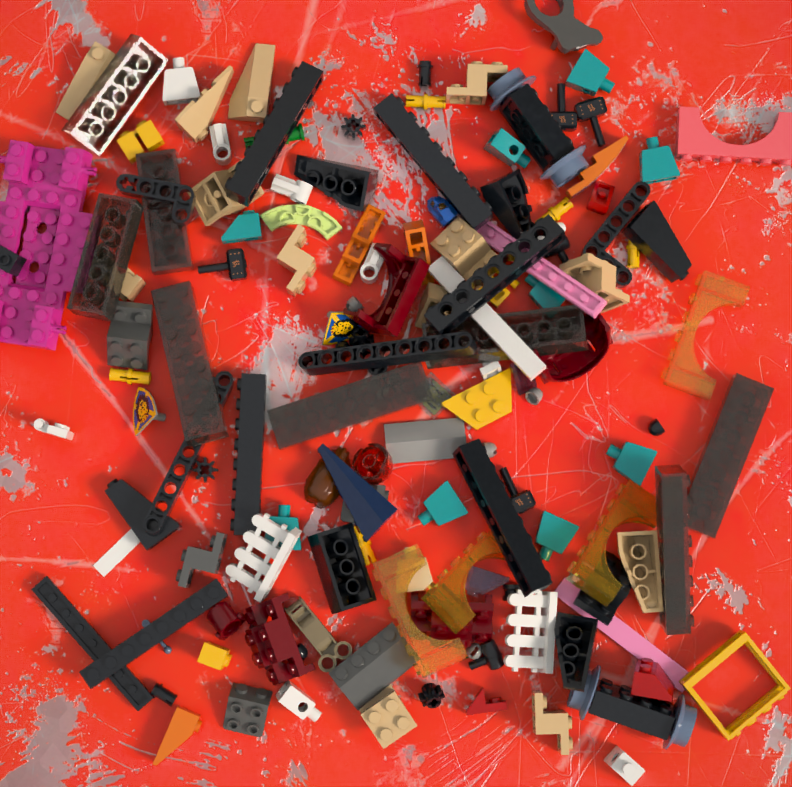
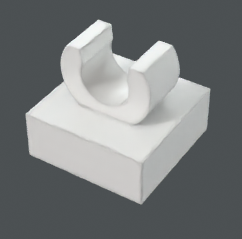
[480,355,502,381]

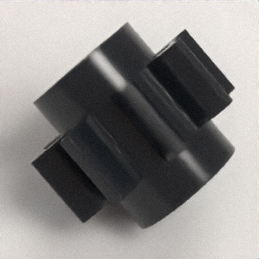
[341,114,366,140]
[349,327,374,346]
[193,457,218,483]
[418,683,445,708]

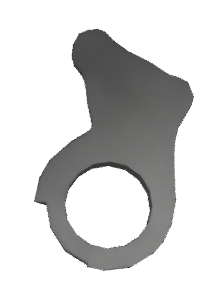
[524,0,603,54]

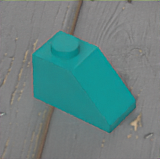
[221,210,263,244]

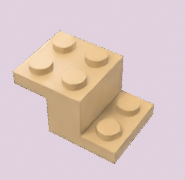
[445,61,508,105]
[187,159,265,226]
[430,216,506,290]
[277,224,317,297]
[559,253,630,313]
[359,684,418,749]
[532,690,573,755]

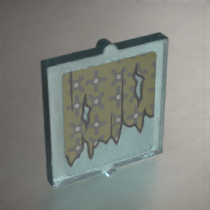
[409,372,455,419]

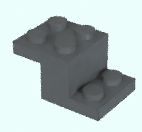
[107,300,153,370]
[176,532,228,588]

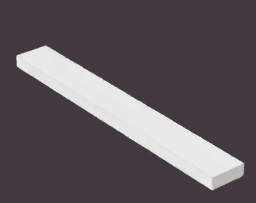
[428,256,547,381]

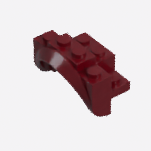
[410,592,493,649]
[245,593,315,685]

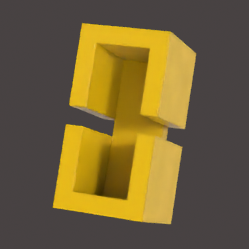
[117,120,165,164]
[197,641,232,670]

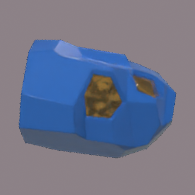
[427,196,459,228]

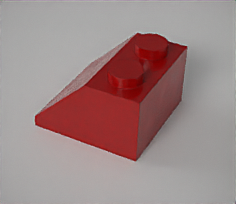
[631,658,675,702]

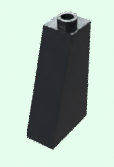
[622,201,692,283]
[105,479,182,550]

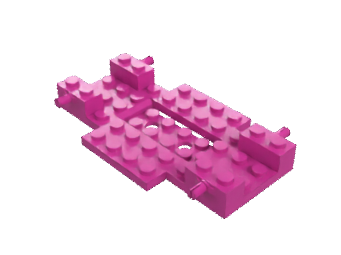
[0,140,100,351]

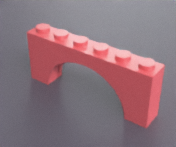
[675,107,792,167]

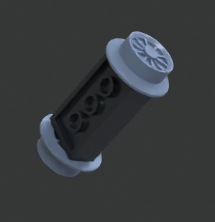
[487,67,589,188]
[567,665,697,750]

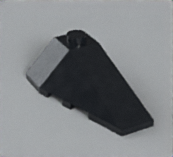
[294,155,378,211]
[480,169,539,240]

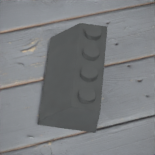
[328,622,421,710]

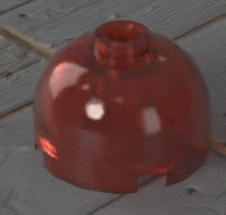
[352,443,393,485]

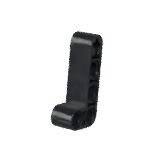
[116,174,196,226]

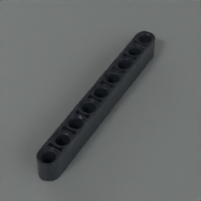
[298,332,477,376]
[143,371,234,536]

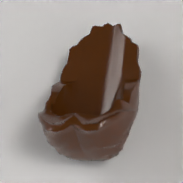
[304,447,351,509]

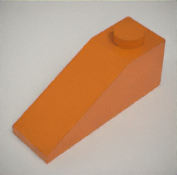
[402,220,434,285]
[153,706,203,766]

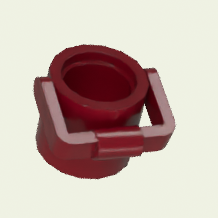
[207,602,246,640]

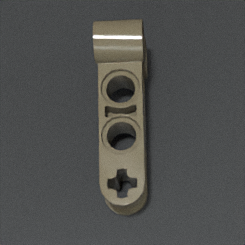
[284,596,353,673]

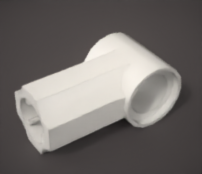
[209,123,232,165]
[270,173,313,205]
[360,243,384,284]

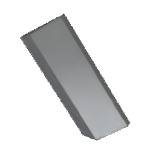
[384,418,466,464]

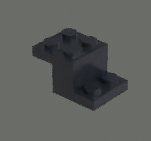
[573,550,632,626]

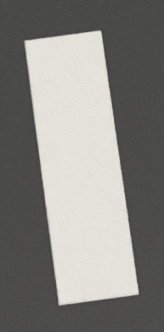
[93,529,140,577]

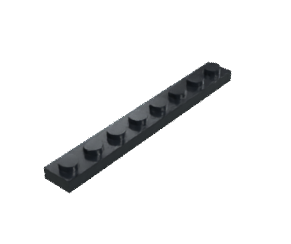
[31,576,153,711]

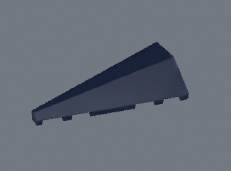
[317,444,398,542]

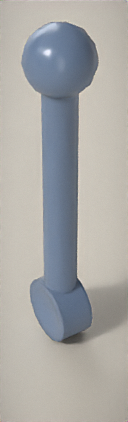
[142,620,172,654]

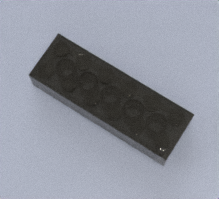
[62,34,169,157]
[136,149,194,276]
[67,193,144,322]

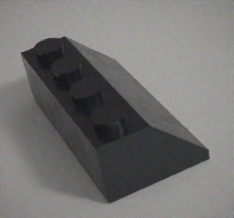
[308,523,377,614]

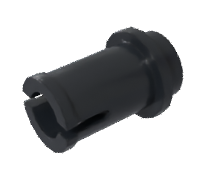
[417,61,433,86]
[151,683,178,706]

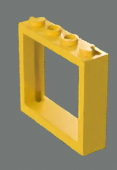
[679,630,791,741]

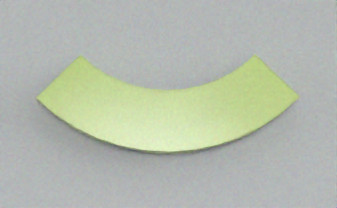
[260,204,343,240]

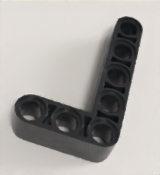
[581,181,650,288]

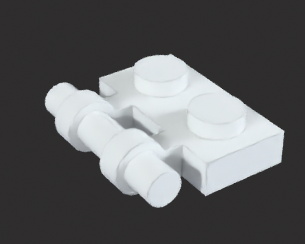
[34,418,74,441]

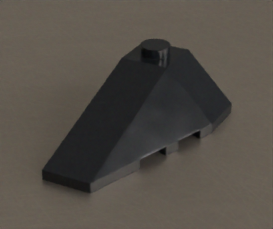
[554,612,598,692]

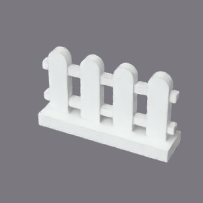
[226,513,302,603]
[503,589,558,674]

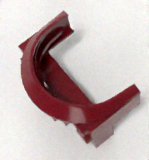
[343,243,430,337]
[527,311,613,384]

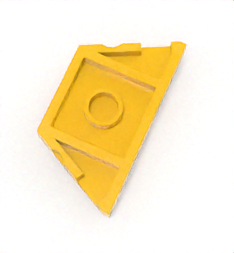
[441,368,512,430]

